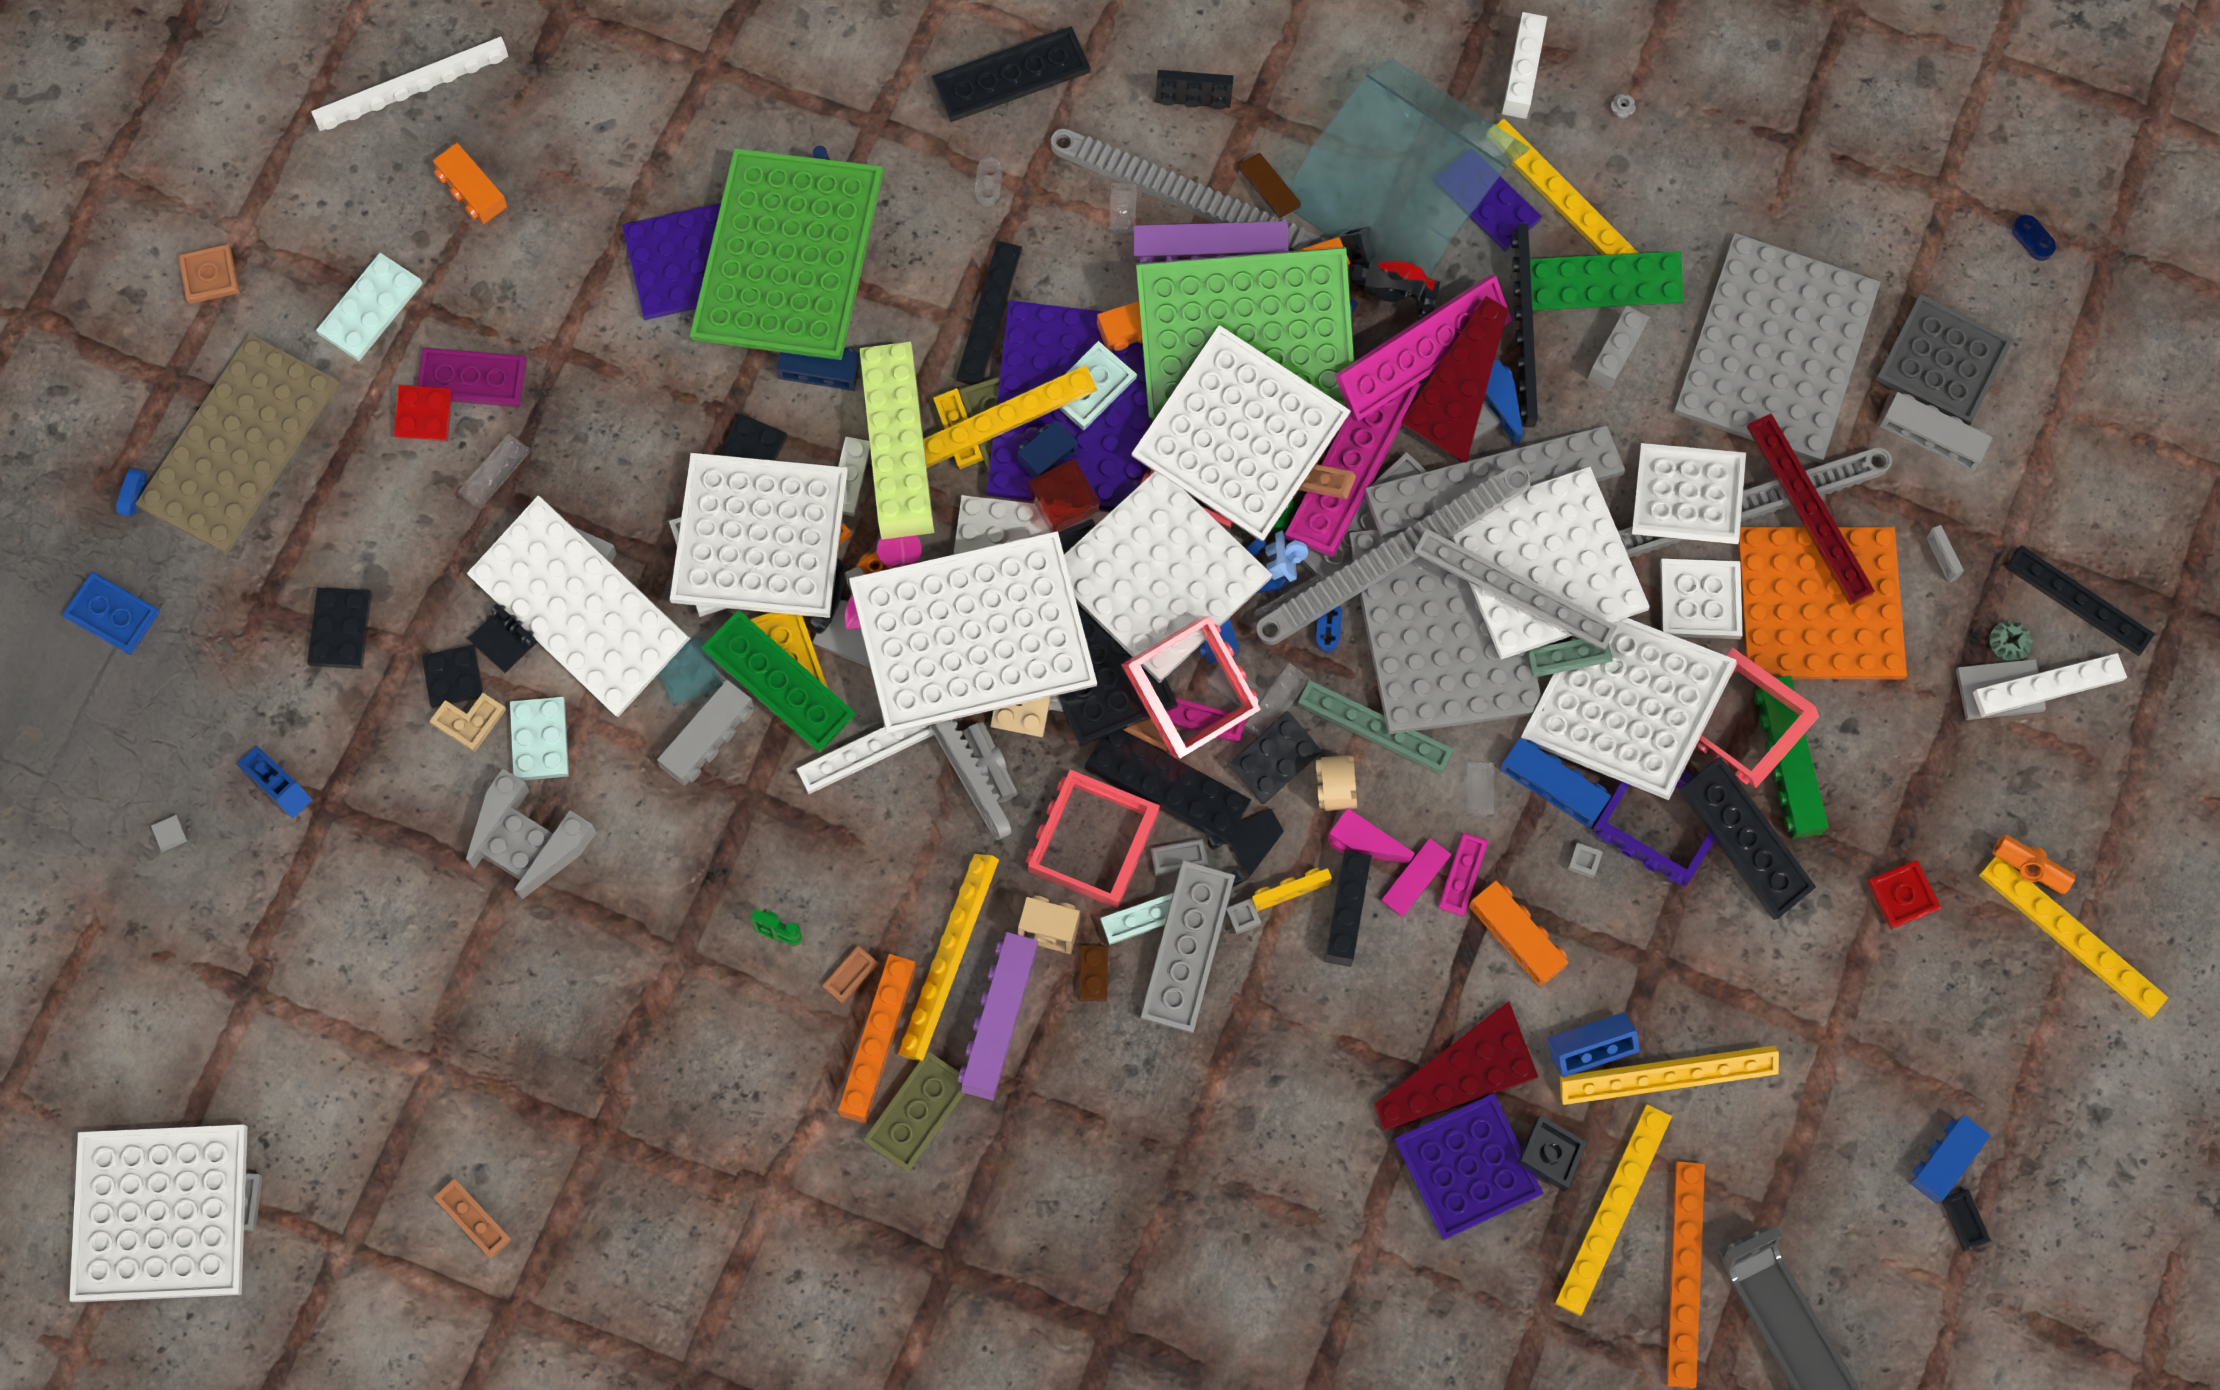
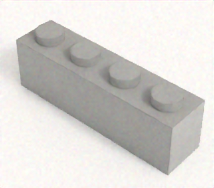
[1879,392,1992,472]
[657,680,754,787]

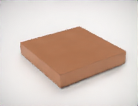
[178,244,240,304]

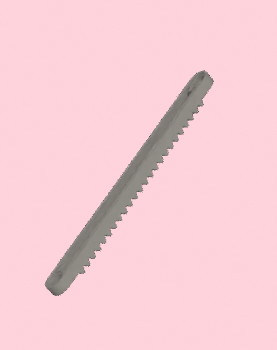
[1051,129,1327,252]
[1618,448,1892,558]
[1257,465,1531,645]
[845,567,1011,840]

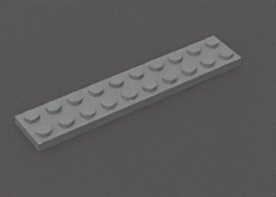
[1365,426,1625,538]

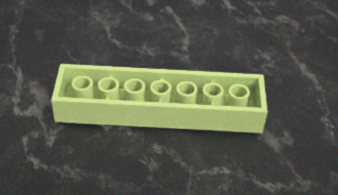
[860,342,934,540]

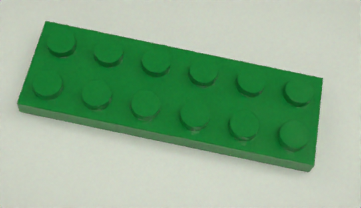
[1530,251,1684,311]
[702,610,856,753]

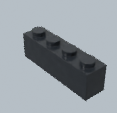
[1324,851,1372,967]

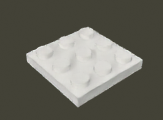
[1660,559,1742,639]

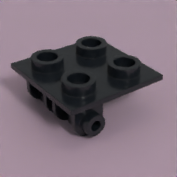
[468,603,538,673]

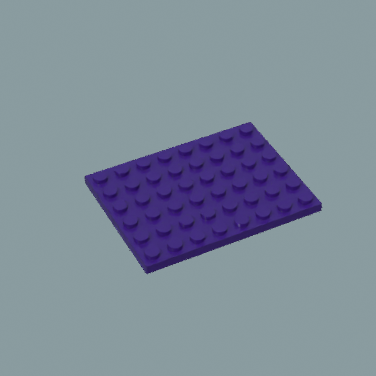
[986,300,1152,510]

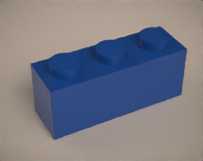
[1547,1012,1640,1077]
[1910,1115,1991,1204]

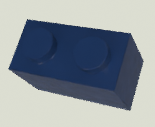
[1017,420,1078,484]

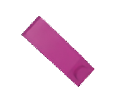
[1327,808,1415,864]

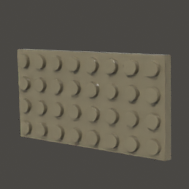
[135,334,340,555]

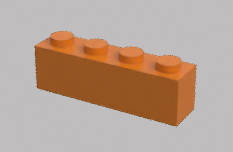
[1469,880,1569,989]

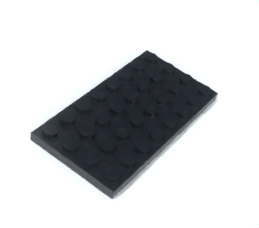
[1056,519,1178,747]

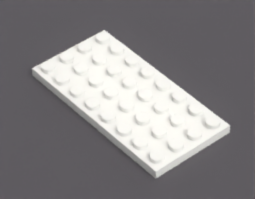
[467,496,691,717]

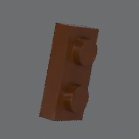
[1080,945,1108,1002]

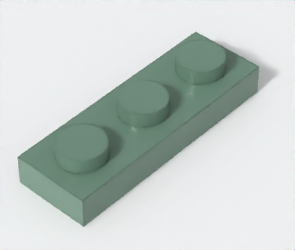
[1529,639,1613,677]

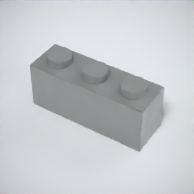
[1587,306,1650,391]

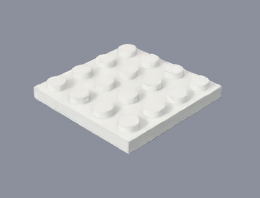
[1632,443,1746,544]

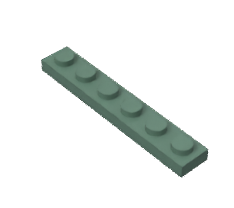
[1297,680,1454,775]

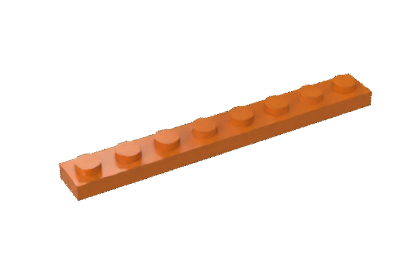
[1666,1161,1705,1389]

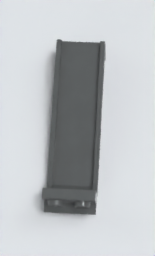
[1718,1225,1860,1390]

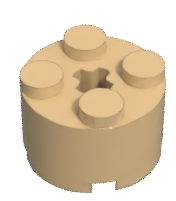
[1316,755,1357,811]

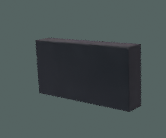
[1942,1189,1991,1252]

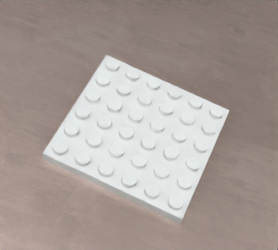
[1131,325,1351,542]
[670,453,848,618]
[1451,467,1650,660]
[1064,471,1272,683]
[1521,618,1737,800]
[69,1125,248,1302]

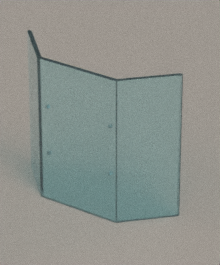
[1290,58,1530,278]

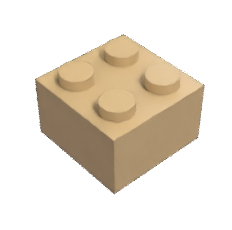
[1018,896,1080,954]

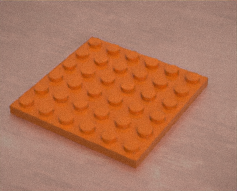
[1738,527,1907,680]

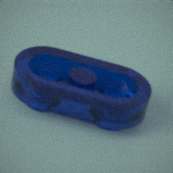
[2012,215,2056,261]

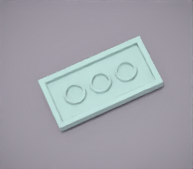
[316,253,423,361]

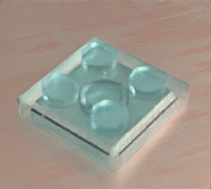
[659,636,723,706]

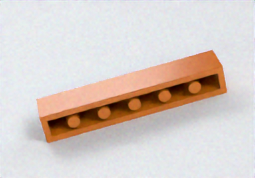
[838,954,916,1124]

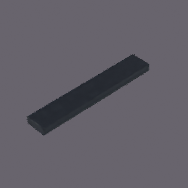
[2005,545,2155,656]

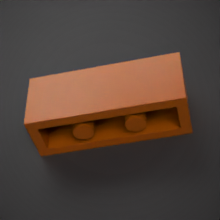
[433,143,507,225]

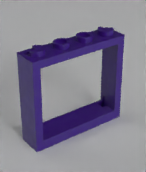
[1592,770,1714,887]

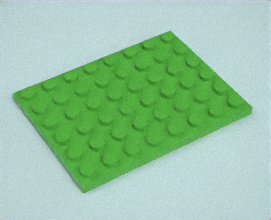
[690,148,884,360]
[1136,247,1354,420]

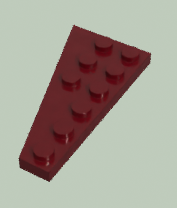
[1401,296,1508,463]
[1374,1001,1539,1132]

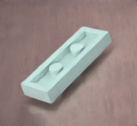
[1100,893,1173,945]

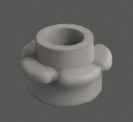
[1611,94,1636,118]

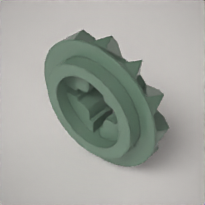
[1990,620,2033,662]

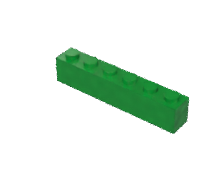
[1753,675,1829,839]

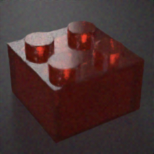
[1027,458,1100,533]

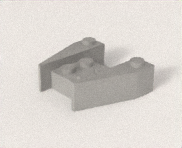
[466,769,596,899]

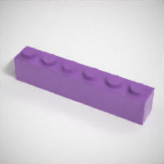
[1134,221,1289,263]
[958,932,1038,1101]

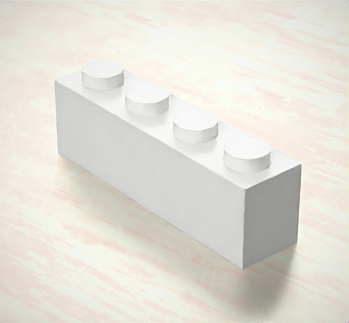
[1502,12,1547,119]

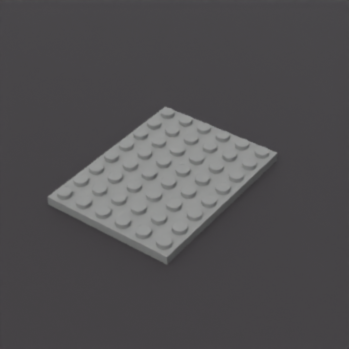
[1673,233,1881,464]
[1347,529,1544,735]

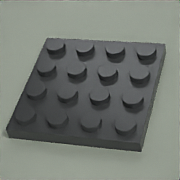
[1875,294,2014,426]

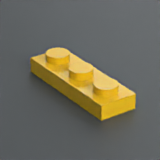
[933,388,984,470]
[1251,868,1332,912]

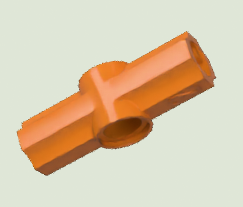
[1992,834,2076,895]

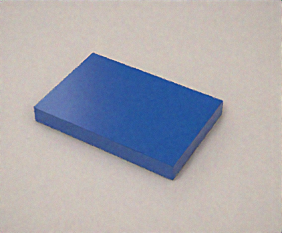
[62,572,160,655]

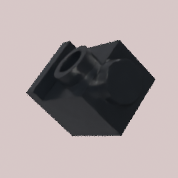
[1338,226,1376,266]

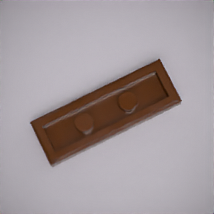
[1238,153,1301,219]

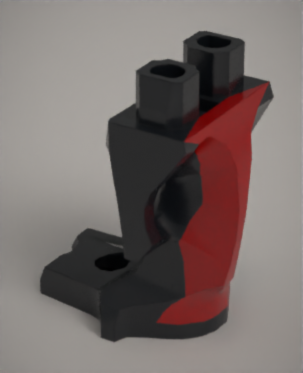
[1352,261,1441,320]

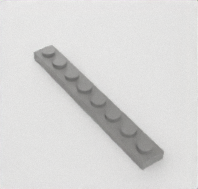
[1413,528,1617,651]

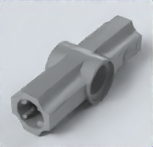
[963,722,1017,804]

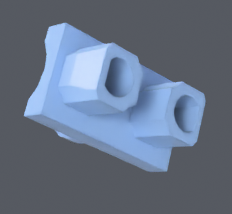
[1265,531,1308,582]

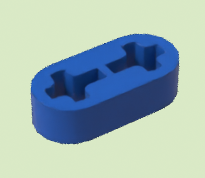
[116,467,147,517]
[1315,606,1342,653]

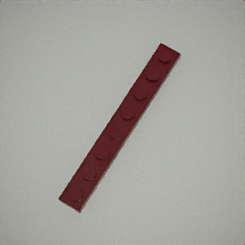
[1747,413,1875,605]

